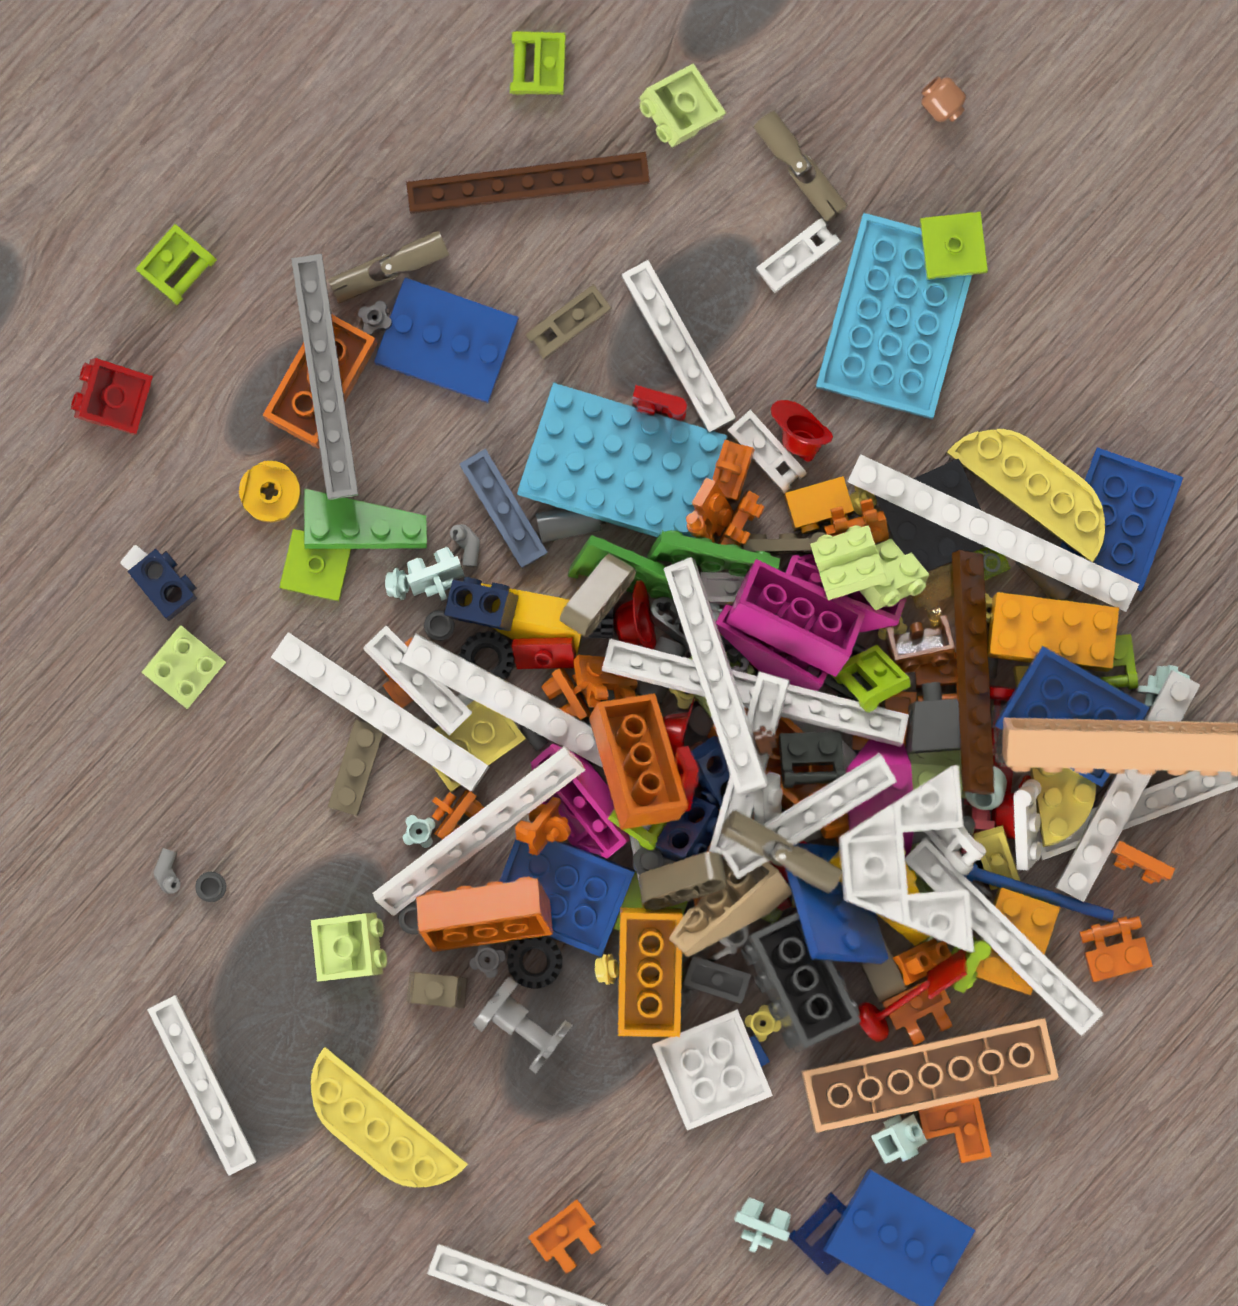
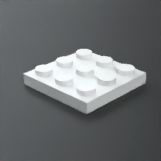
[652,1009,773,1131]

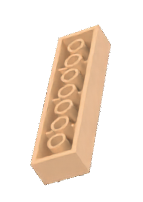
[1002,718,1238,776]
[801,1018,1059,1133]

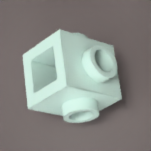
[871,1114,927,1164]

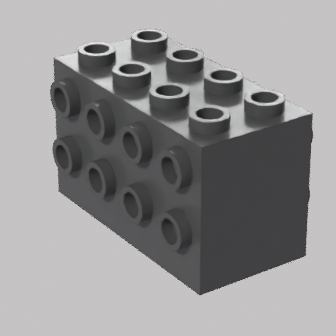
[741,913,861,1053]

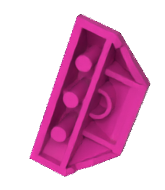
[786,554,906,632]
[845,739,914,857]
[531,744,630,858]

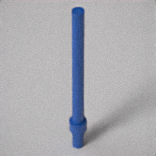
[946,858,1114,922]

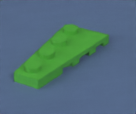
[304,488,427,549]
[647,530,780,577]
[567,535,674,600]

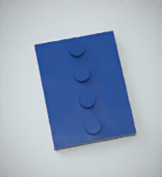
[374,277,519,403]
[1060,447,1183,593]
[995,646,1149,787]
[499,839,635,957]
[785,843,889,964]
[823,1169,976,1306]

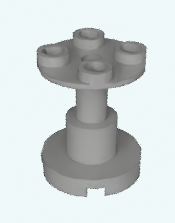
[472,977,573,1074]

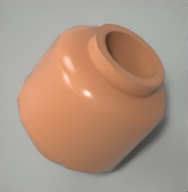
[921,76,966,122]

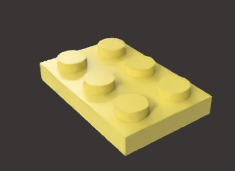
[433,700,526,792]

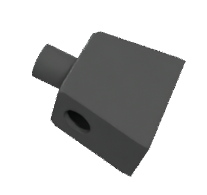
[905,682,961,754]

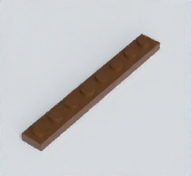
[406,152,650,214]
[952,550,995,795]

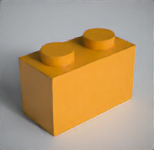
[784,476,854,534]

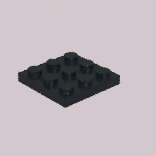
[875,458,986,572]

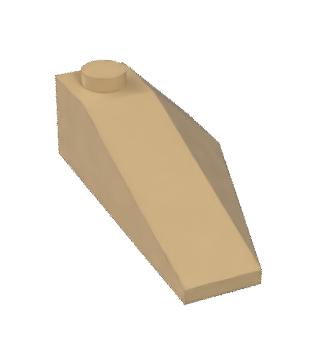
[669,859,792,957]

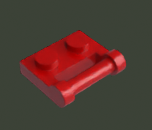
[632,385,687,422]

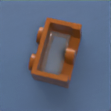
[885,615,955,673]

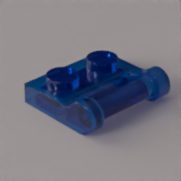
[789,1192,847,1276]

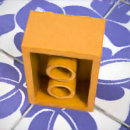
[976,887,1060,995]

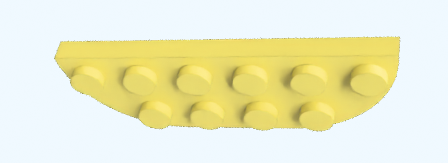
[947,429,1105,562]
[1013,666,1096,847]
[311,1047,468,1187]

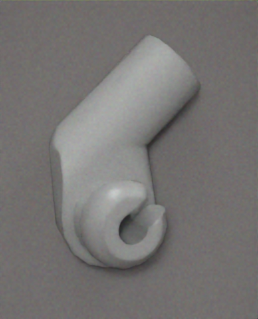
[450,524,480,567]
[153,848,181,894]

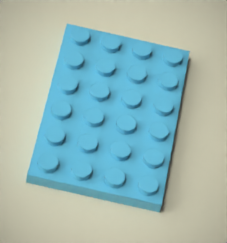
[816,213,972,420]
[517,383,727,538]

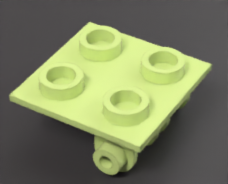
[142,625,226,709]

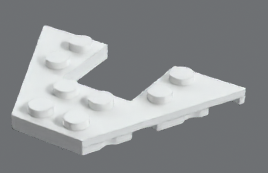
[839,765,974,952]

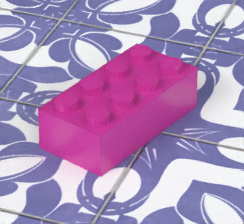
[726,559,866,677]

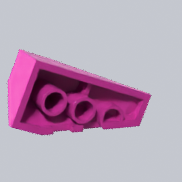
[716,604,828,691]

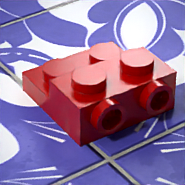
[71,358,153,435]

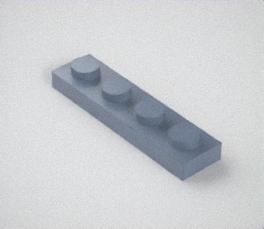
[459,449,548,569]

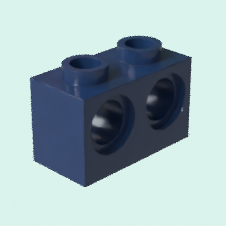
[127,549,197,621]
[444,577,519,631]
[691,735,730,810]
[655,796,720,862]

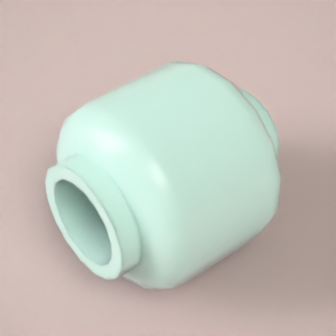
[965,766,1007,810]

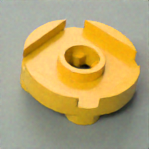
[239,461,301,522]

